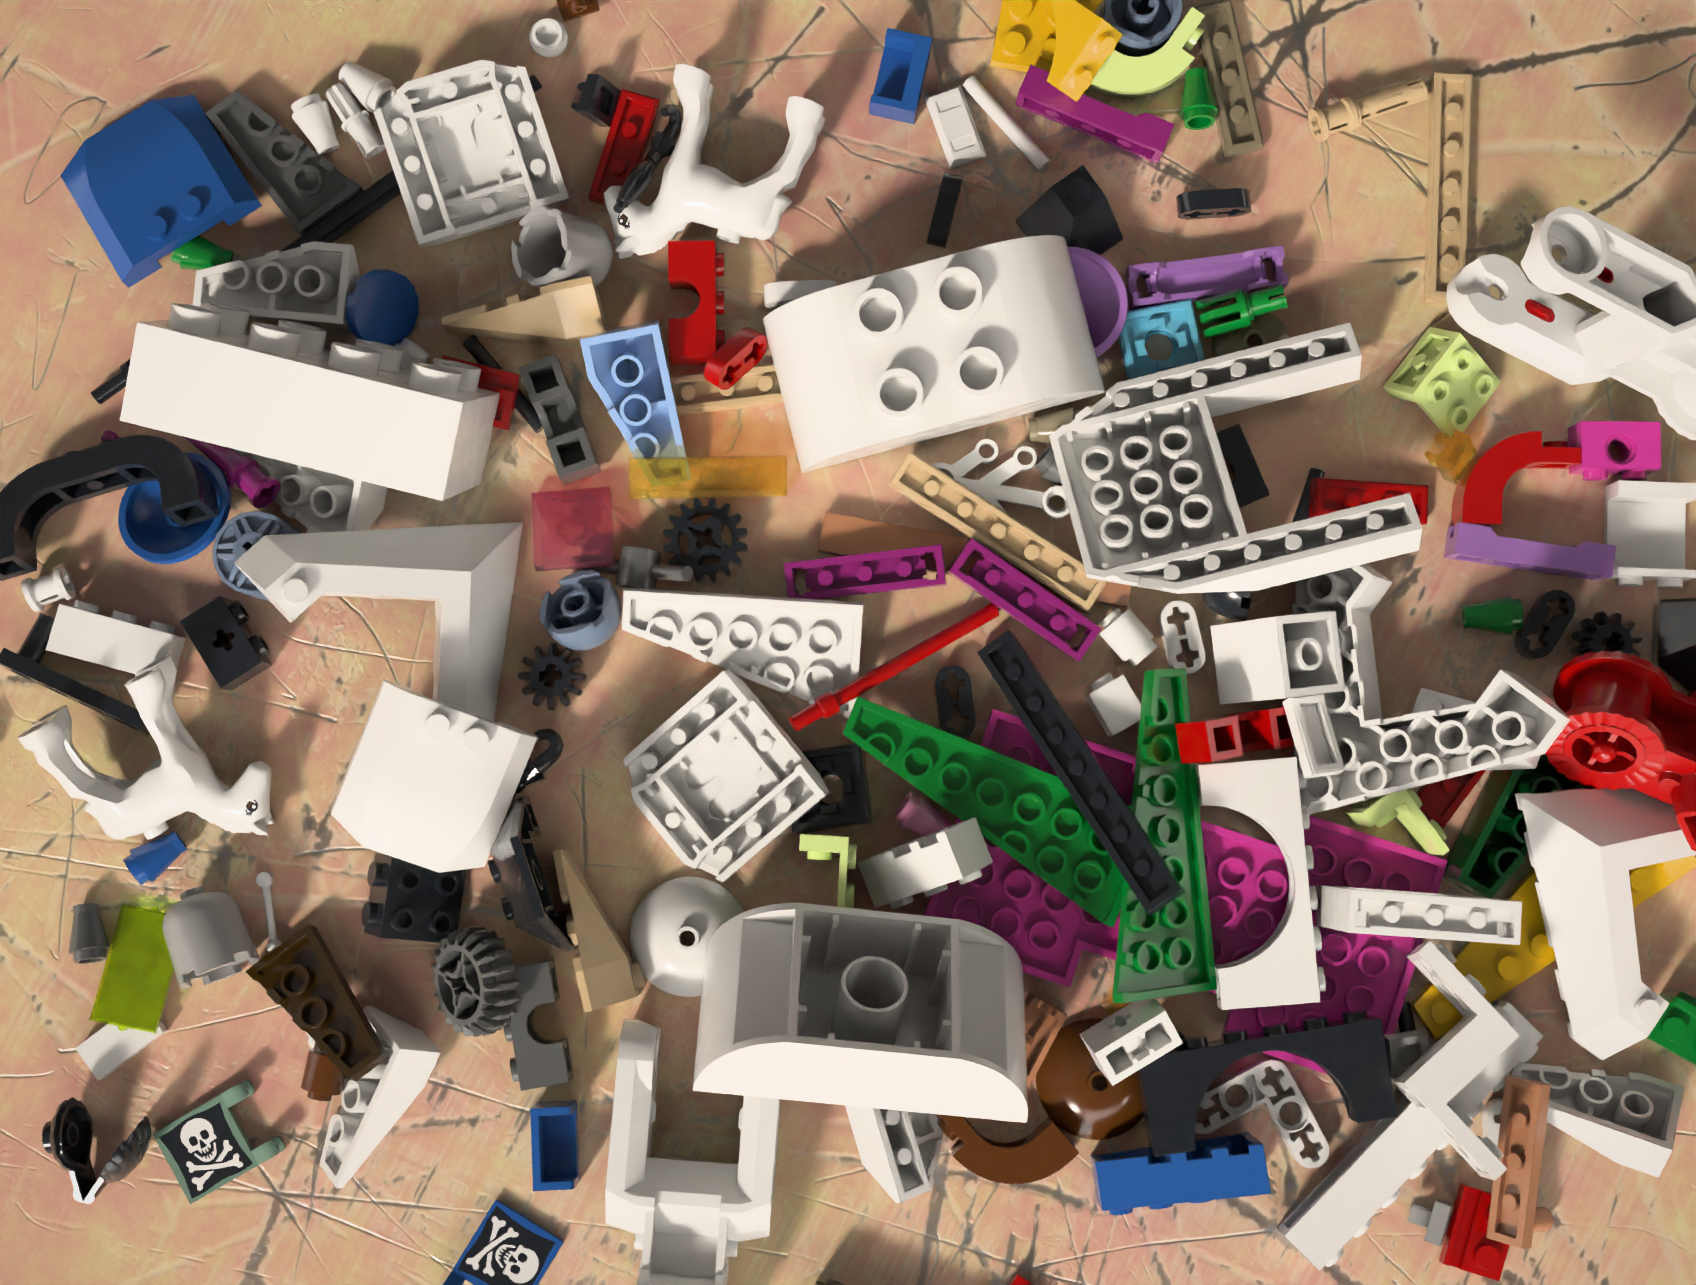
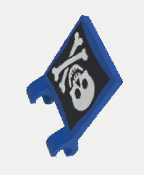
[443,1199,564,1285]

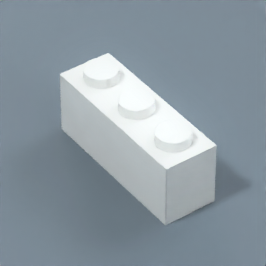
[46,600,186,674]

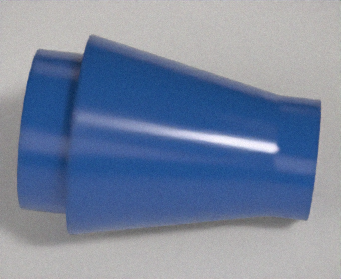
[123,830,188,885]

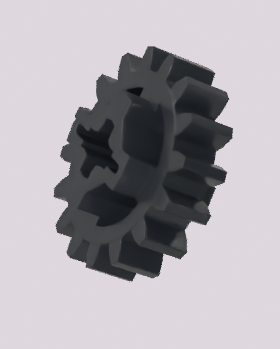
[663,497,748,583]

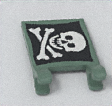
[153,1080,286,1204]

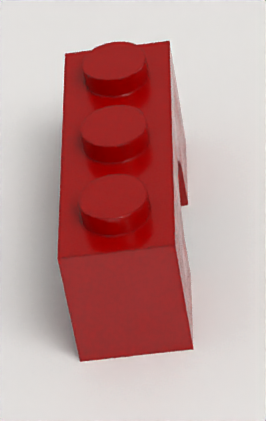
[668,240,725,365]
[1175,705,1295,764]

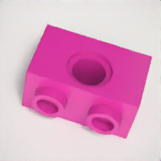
[1568,421,1661,481]

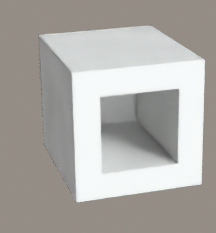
[1085,673,1141,737]

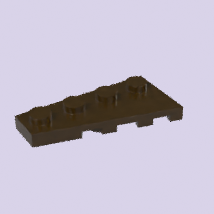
[245,924,389,1081]

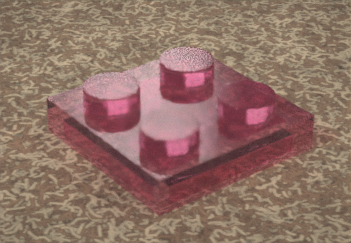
[531,487,615,572]

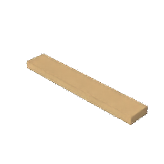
[1424,72,1473,303]
[613,363,784,424]
[887,451,1107,612]

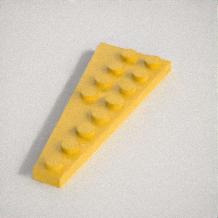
[1410,856,1696,1039]

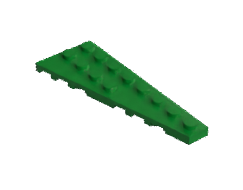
[1112,668,1217,1003]
[842,696,1131,927]

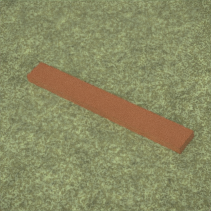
[818,512,1131,608]

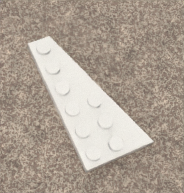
[622,588,863,719]

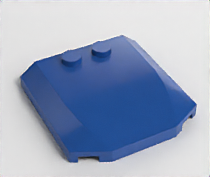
[60,95,262,288]

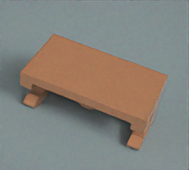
[1024,992,1067,1087]

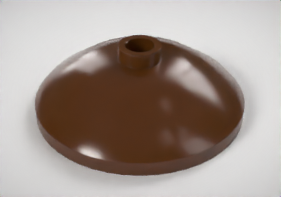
[1036,1018,1144,1140]

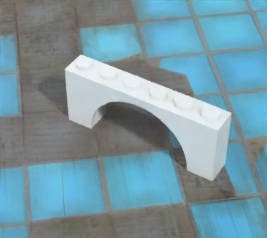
[1195,757,1326,1010]

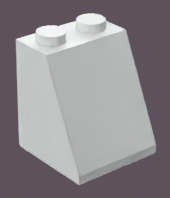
[1210,611,1345,705]

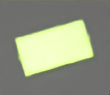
[89,904,174,1034]

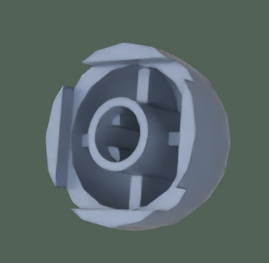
[539,570,622,651]

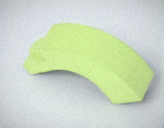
[1088,7,1205,99]

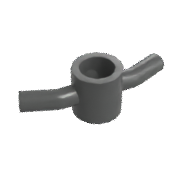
[580,546,693,589]

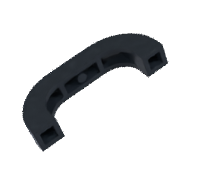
[0,435,219,581]

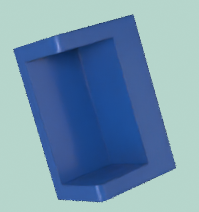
[869,28,932,124]
[530,1100,580,1191]

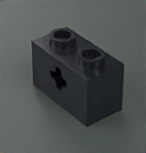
[180,596,272,690]

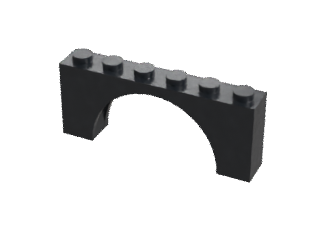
[1136,1010,1398,1157]

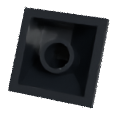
[1015,165,1124,255]

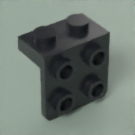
[361,853,466,943]

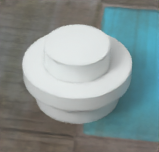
[529,18,568,58]

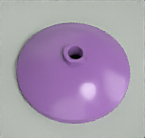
[1068,247,1128,358]

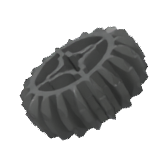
[431,926,521,1037]

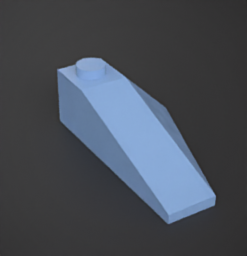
[580,320,691,487]

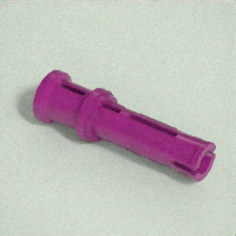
[182,436,281,509]

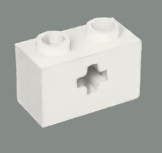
[1080,999,1183,1086]

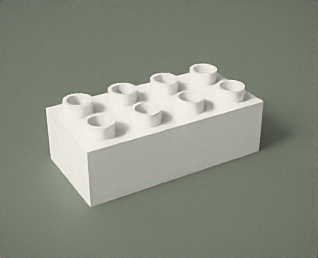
[120,301,500,501]

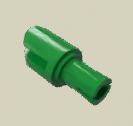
[1195,283,1288,339]

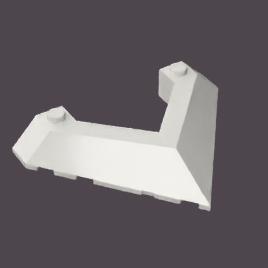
[234,522,523,722]
[1292,563,1571,815]
[1515,788,1696,1060]

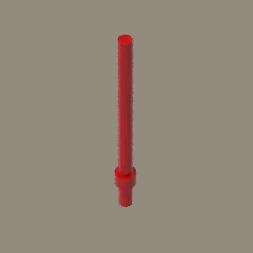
[789,603,999,731]

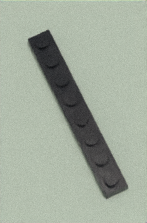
[977,629,1185,915]

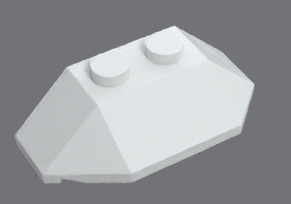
[845,1105,943,1203]

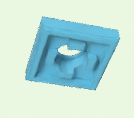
[1118,299,1205,380]

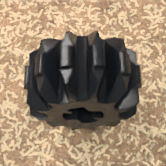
[1570,611,1643,658]
[518,643,587,710]

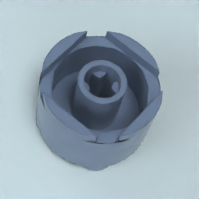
[1099,0,1183,57]

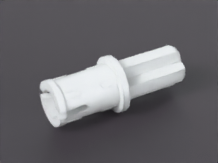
[325,83,385,159]

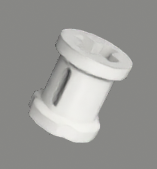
[21,566,76,612]

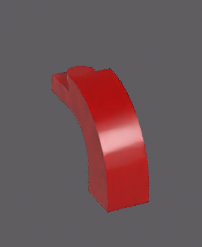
[1451,431,1582,529]

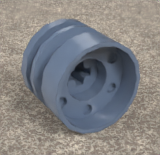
[212,511,302,601]

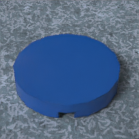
[346,269,419,346]

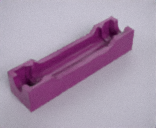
[1016,64,1175,164]
[946,538,1101,662]
[784,544,947,600]

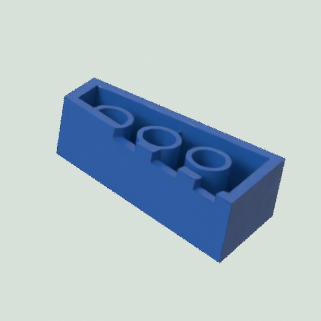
[1090,1132,1271,1215]

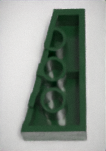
[1443,754,1590,898]

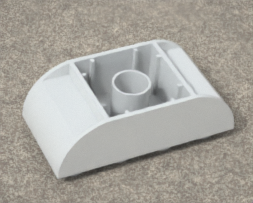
[693,902,1028,1123]

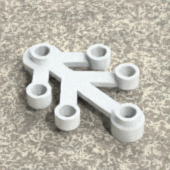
[932,439,1069,538]

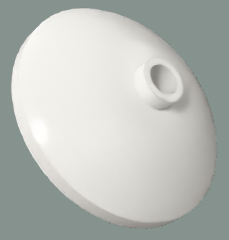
[630,877,744,997]

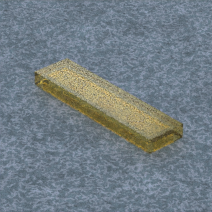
[628,455,787,499]

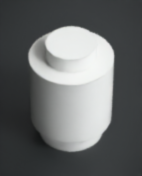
[1100,607,1157,667]

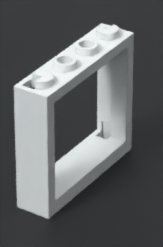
[1315,885,1522,945]

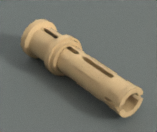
[1308,77,1428,142]

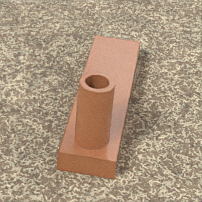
[1486,1075,1553,1249]

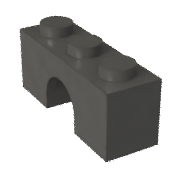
[518,354,602,485]
[503,959,574,1091]

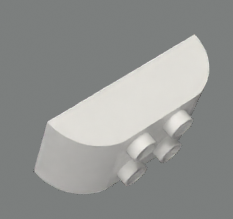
[763,235,1105,473]

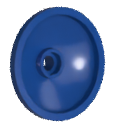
[118,452,231,564]

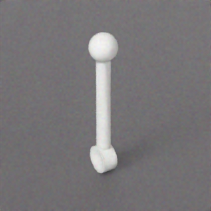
[256,872,282,953]

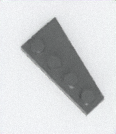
[206,90,364,236]

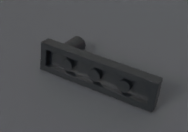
[0,613,150,736]

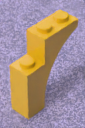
[1047,0,1123,102]

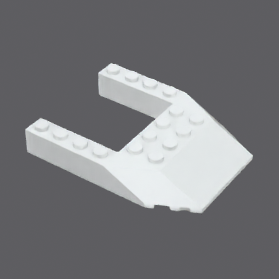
[1049,322,1422,594]

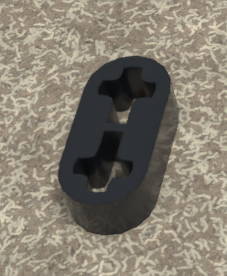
[926,172,963,248]
[1176,188,1251,220]
[1514,590,1576,659]
[935,665,975,739]

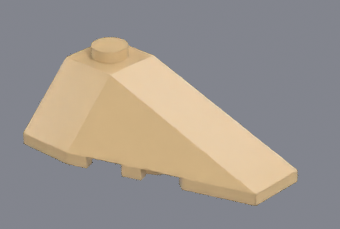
[441,276,607,350]

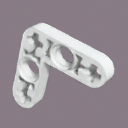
[1195,1058,1329,1169]

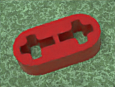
[704,327,768,390]

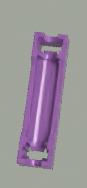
[1124,246,1289,311]
[1444,522,1616,581]

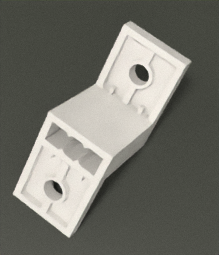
[1393,941,1520,1180]

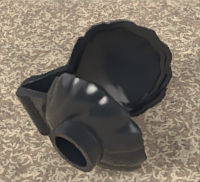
[42,1097,152,1204]

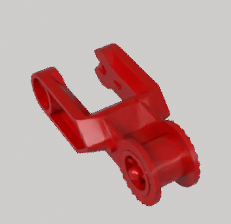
[1545,650,1696,851]

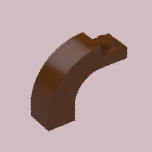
[937,1114,1079,1184]

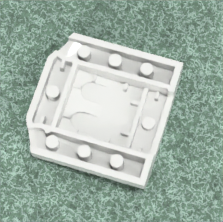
[374,59,569,247]
[623,669,829,882]
[330,679,537,873]

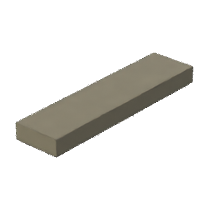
[1194,0,1264,158]

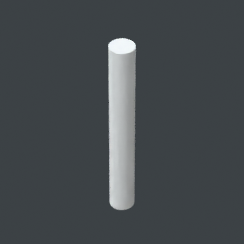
[962,75,1050,171]

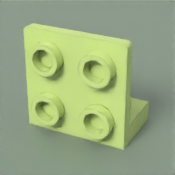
[1383,327,1500,441]
[1343,789,1450,855]
[799,833,857,908]

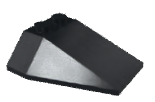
[488,797,578,952]

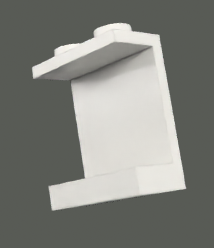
[1604,480,1696,588]

